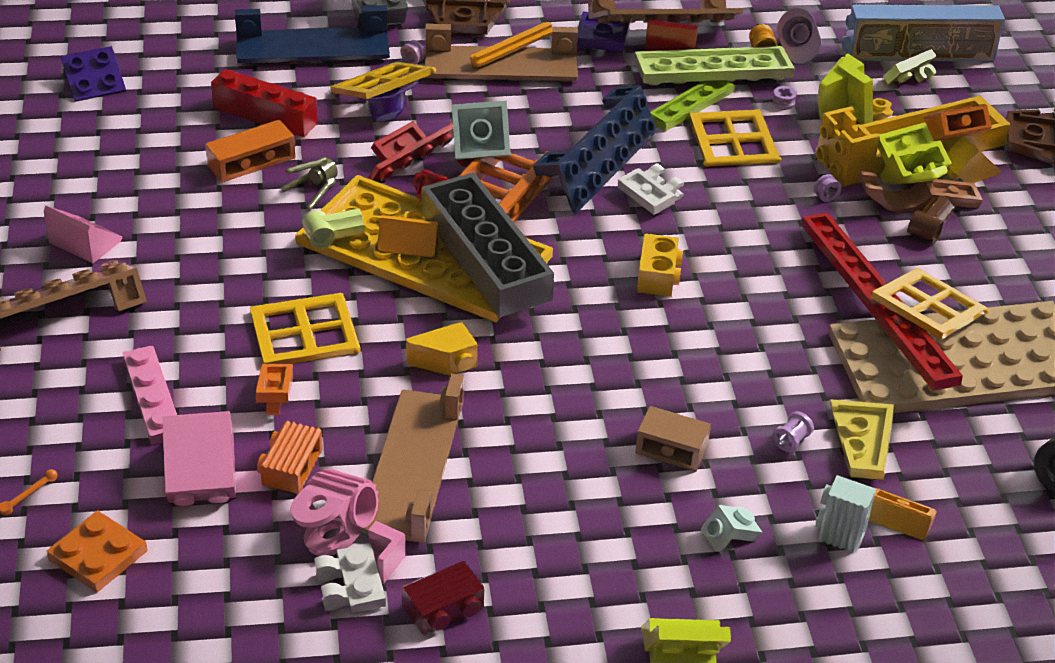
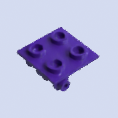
[60,46,126,101]

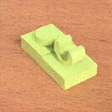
[883,49,936,84]

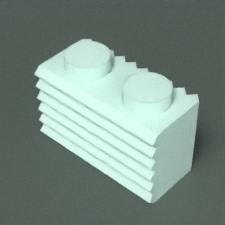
[815,476,876,554]

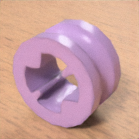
[400,40,426,65]
[772,86,797,110]
[813,174,842,202]

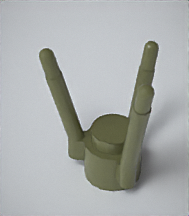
[281,156,338,211]

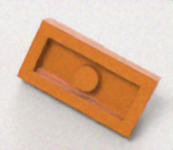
[256,364,293,415]

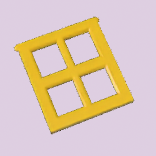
[330,62,436,99]
[689,109,782,167]
[870,268,989,339]
[250,293,361,364]

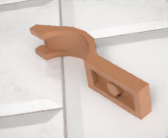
[860,172,983,213]

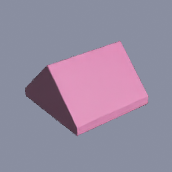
[43,205,123,263]

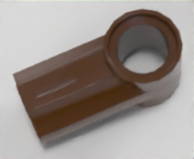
[907,195,955,244]

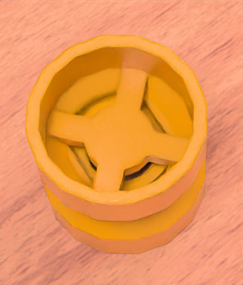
[748,24,778,47]

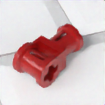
[412,170,448,200]

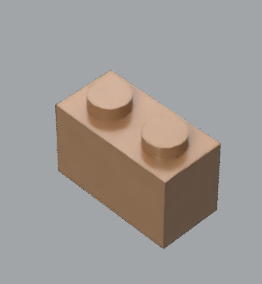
[635,406,711,472]

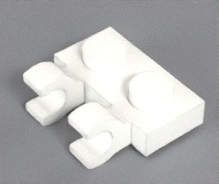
[618,164,684,215]
[314,543,386,614]

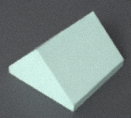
[452,100,511,160]

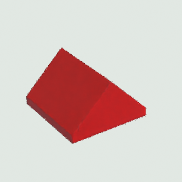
[645,20,698,51]

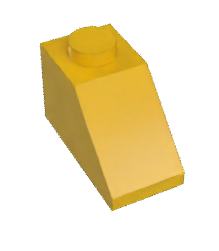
[947,136,1001,183]
[406,322,478,376]

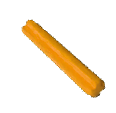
[470,22,552,68]

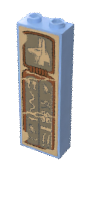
[842,5,1005,61]

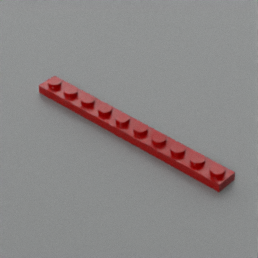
[801,212,963,391]

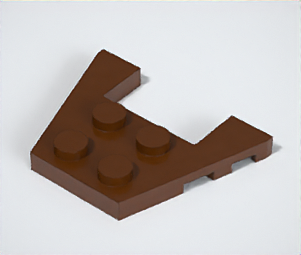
[423,0,511,36]
[1006,108,1055,165]

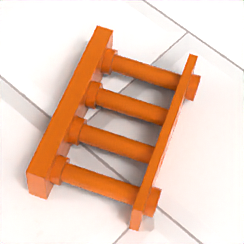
[458,151,554,222]

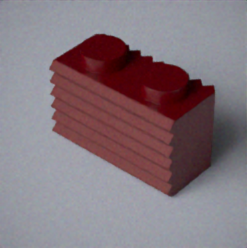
[402,560,484,635]

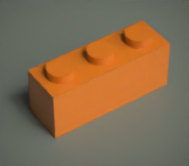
[205,120,296,183]

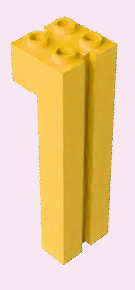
[816,96,1010,187]

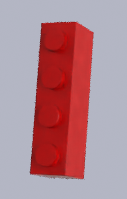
[211,69,318,137]

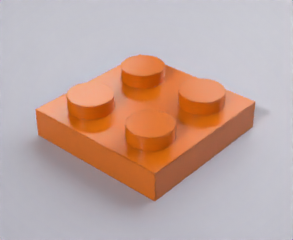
[46,510,148,593]

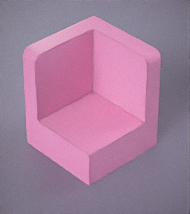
[368,521,405,584]

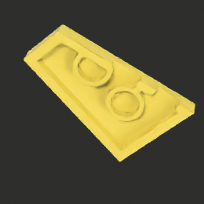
[830,399,894,480]

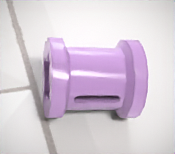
[772,411,814,452]

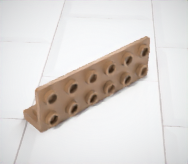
[588,0,744,24]
[425,24,578,82]
[0,260,147,351]
[361,373,464,543]

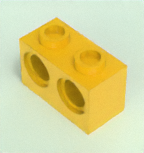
[637,234,683,297]

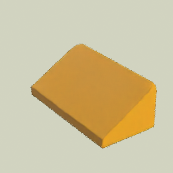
[378,215,438,258]
[869,488,937,540]

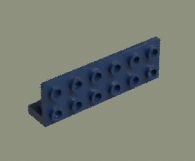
[235,5,390,64]
[532,85,656,212]

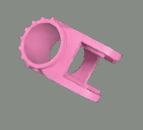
[290,469,380,556]

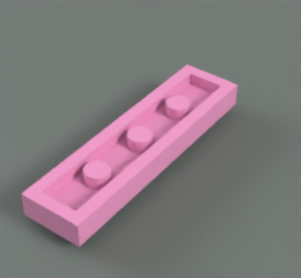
[122,345,177,445]

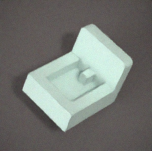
[701,505,762,552]

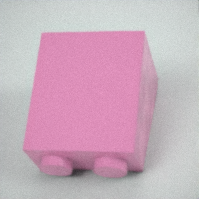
[162,411,236,506]

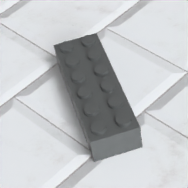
[422,172,554,318]

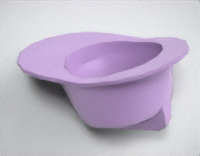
[777,8,822,64]

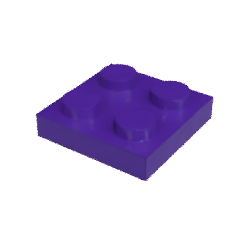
[577,11,631,53]

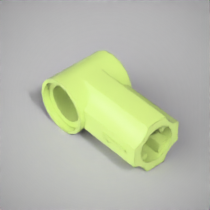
[302,209,364,249]

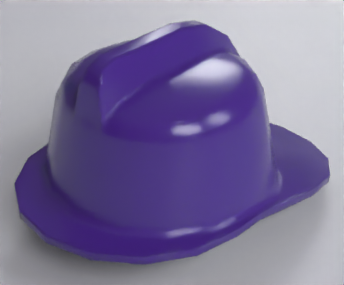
[359,80,419,122]

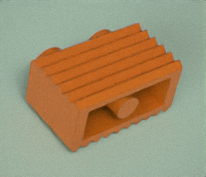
[924,103,992,141]
[257,420,322,494]

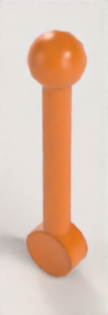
[0,469,58,516]

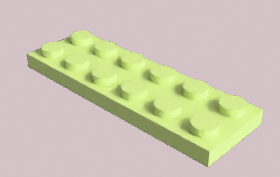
[635,46,795,85]

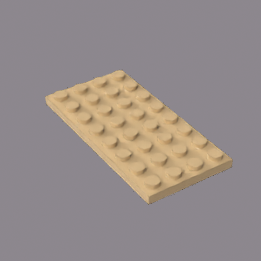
[828,301,1055,413]

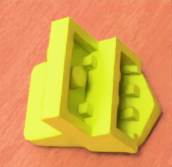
[817,53,873,124]
[878,122,952,185]
[641,618,731,663]

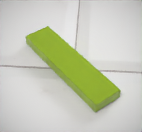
[650,80,735,132]

